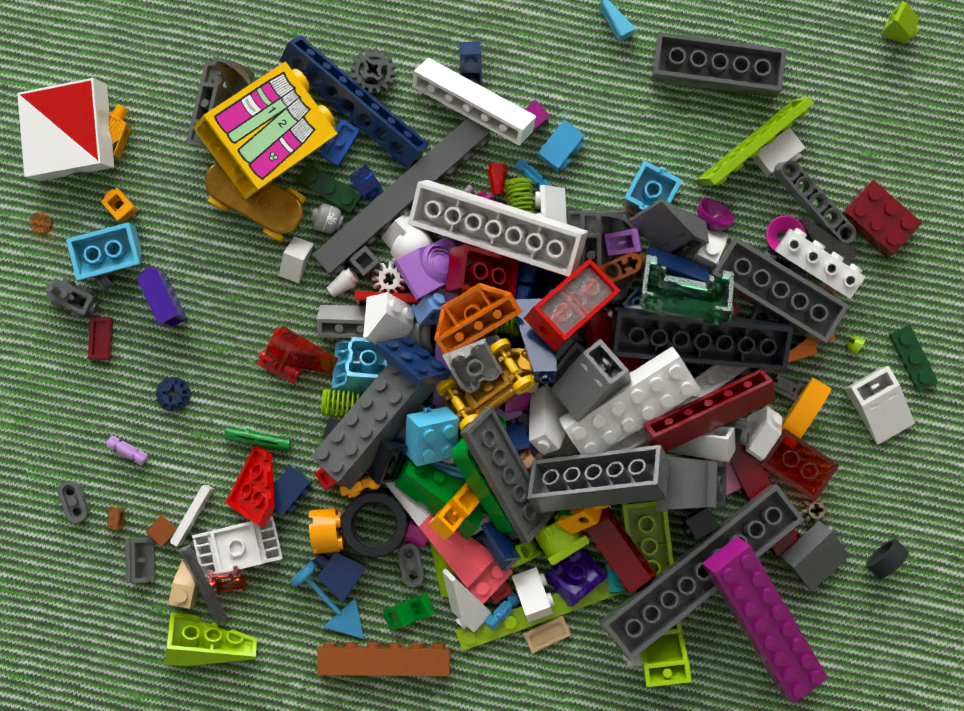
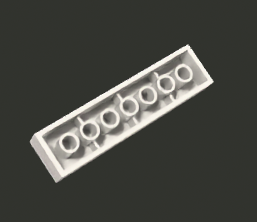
[408,180,588,277]

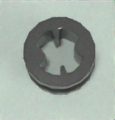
[94,273,115,292]

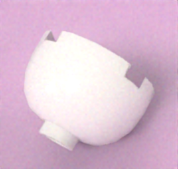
[391,226,433,261]

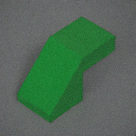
[383,593,435,631]

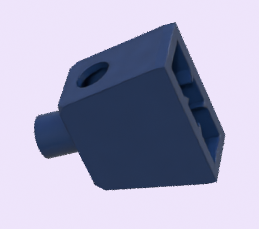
[313,552,368,602]

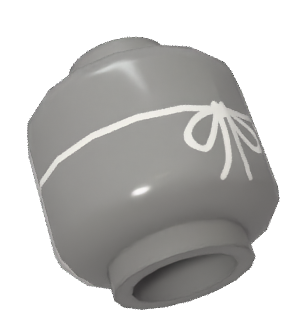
[310,203,344,234]

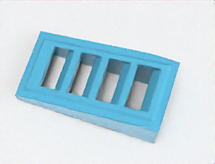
[600,0,636,42]

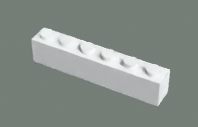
[412,58,536,146]

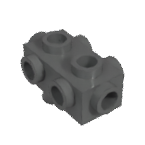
[46,277,99,319]

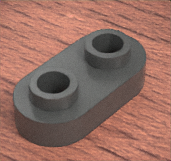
[58,481,89,523]
[398,543,424,587]

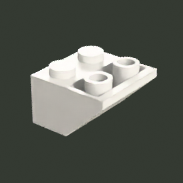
[535,185,567,224]

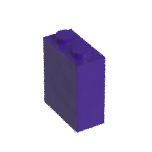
[136,267,188,328]

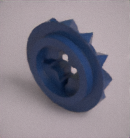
[155,377,191,411]

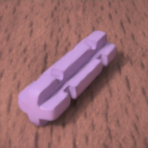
[106,436,148,465]

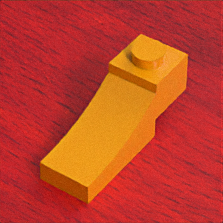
[428,481,480,540]

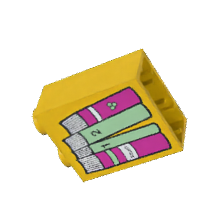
[193,61,337,199]

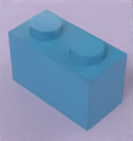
[537,120,585,173]

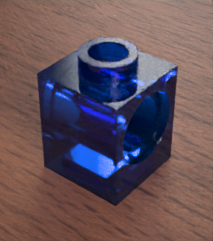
[349,164,382,200]

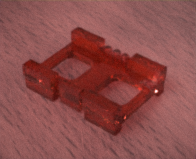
[207,566,247,595]

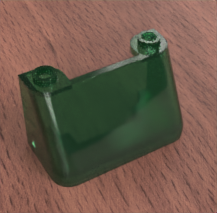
[639,255,734,325]

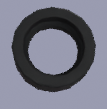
[866,538,909,579]

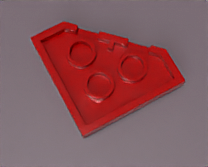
[225,445,275,528]

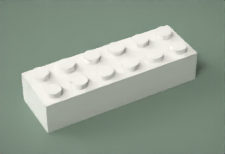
[559,346,701,455]

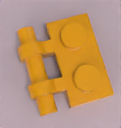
[340,475,380,498]

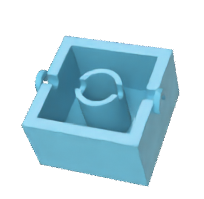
[622,160,682,212]
[405,406,459,466]

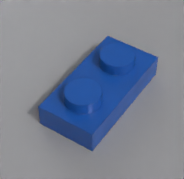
[320,119,361,167]

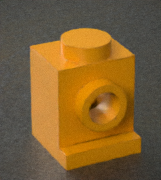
[101,188,139,224]

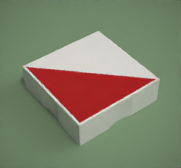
[17,78,114,181]

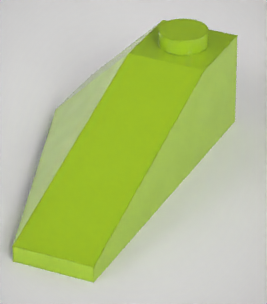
[164,613,257,666]

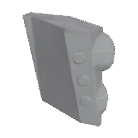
[442,339,503,392]

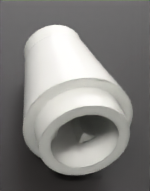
[327,267,360,297]

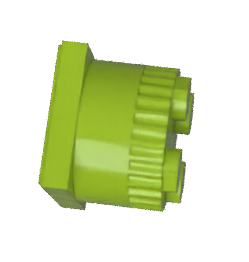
[535,513,589,565]

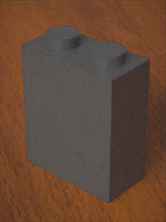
[781,521,850,591]

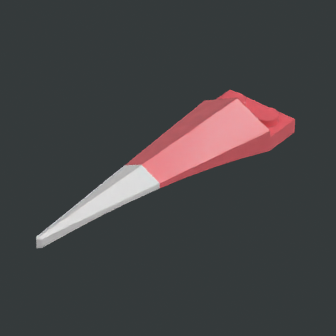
[385,480,513,604]

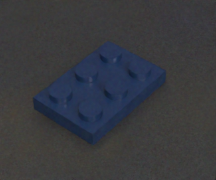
[374,336,451,387]

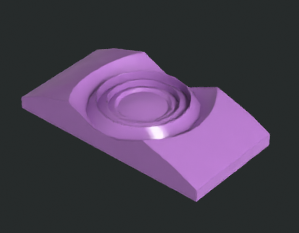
[394,237,464,300]

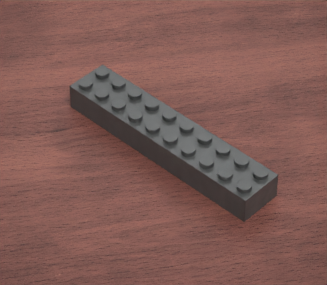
[599,484,804,661]

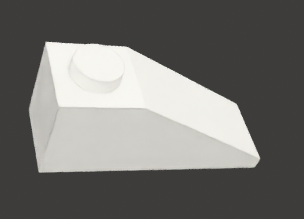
[442,568,492,632]

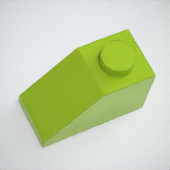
[881,1,919,44]

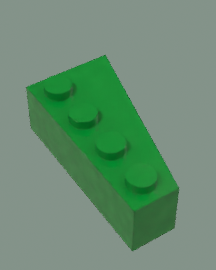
[395,458,484,540]

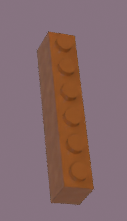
[317,642,450,676]

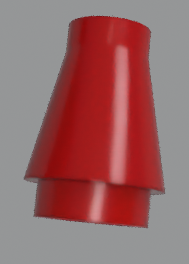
[487,163,508,194]

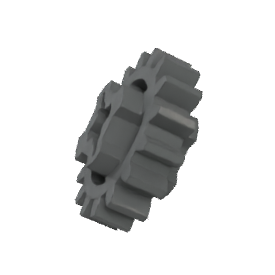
[350,48,397,95]

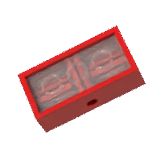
[523,259,621,352]

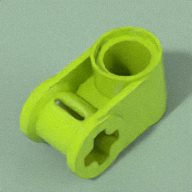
[510,539,543,568]

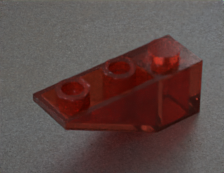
[265,326,339,374]

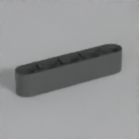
[774,161,856,243]

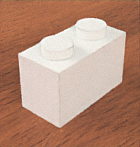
[752,128,805,177]
[512,567,555,623]

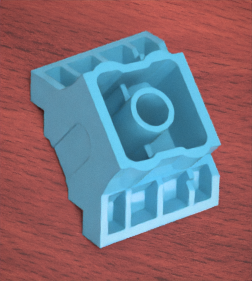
[331,337,389,394]

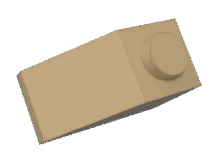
[168,559,199,609]

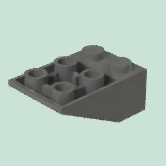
[630,199,709,258]
[551,339,632,422]

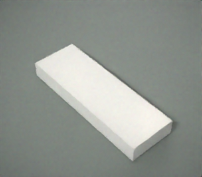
[170,485,214,546]

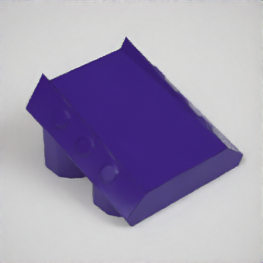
[545,548,607,607]

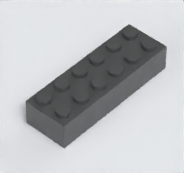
[650,32,787,98]
[709,237,849,345]
[310,363,436,489]
[527,445,669,513]

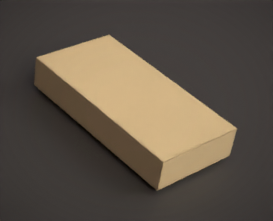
[523,615,571,654]

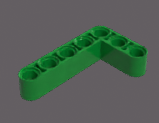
[452,415,516,534]

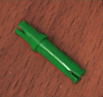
[224,426,291,452]

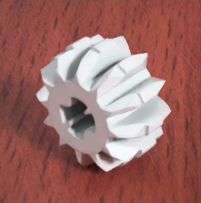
[372,262,406,293]

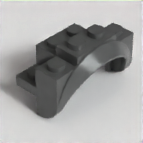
[186,57,255,148]
[580,211,638,300]

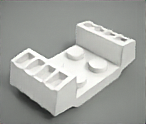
[192,516,283,577]

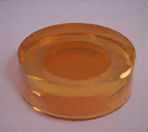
[29,212,53,234]

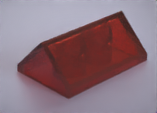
[760,428,839,501]

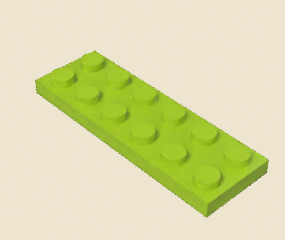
[696,96,814,186]

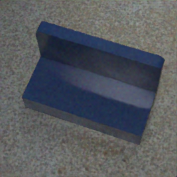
[480,522,521,571]

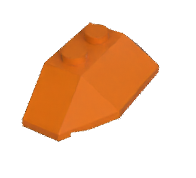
[435,283,522,354]

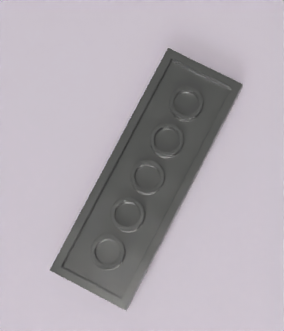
[460,407,552,544]

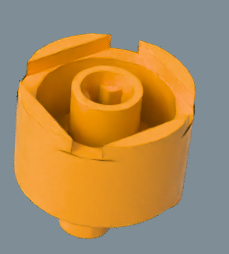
[309,508,345,554]

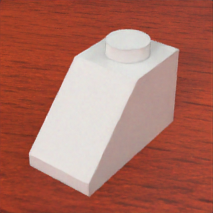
[692,229,728,272]
[746,406,782,461]

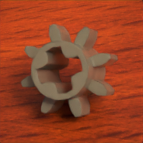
[800,496,829,524]

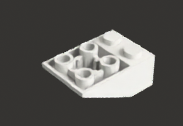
[844,366,915,445]

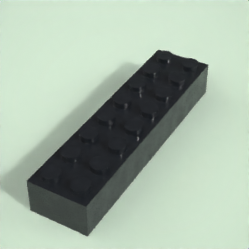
[608,307,793,371]

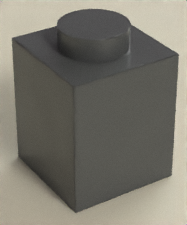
[349,246,381,279]

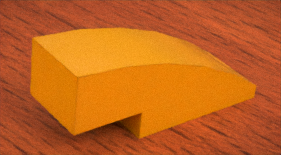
[778,377,832,448]

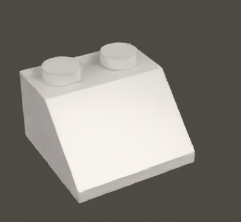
[363,292,415,344]

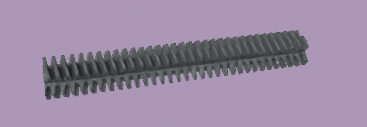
[178,545,228,625]

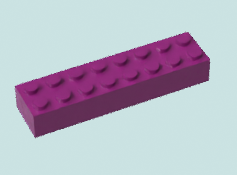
[702,536,828,704]

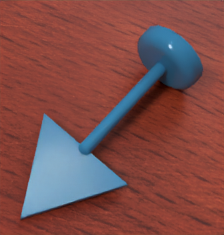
[289,561,364,639]

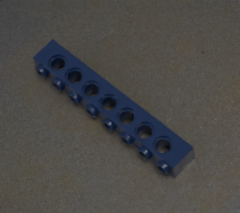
[279,35,429,169]

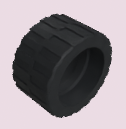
[341,491,409,558]

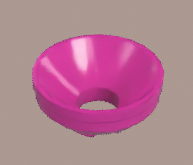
[766,216,805,254]

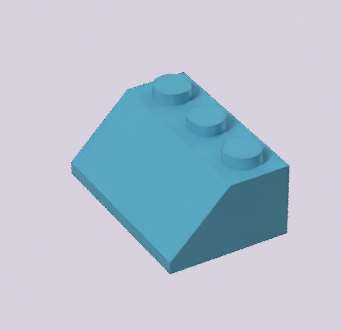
[66,222,141,281]

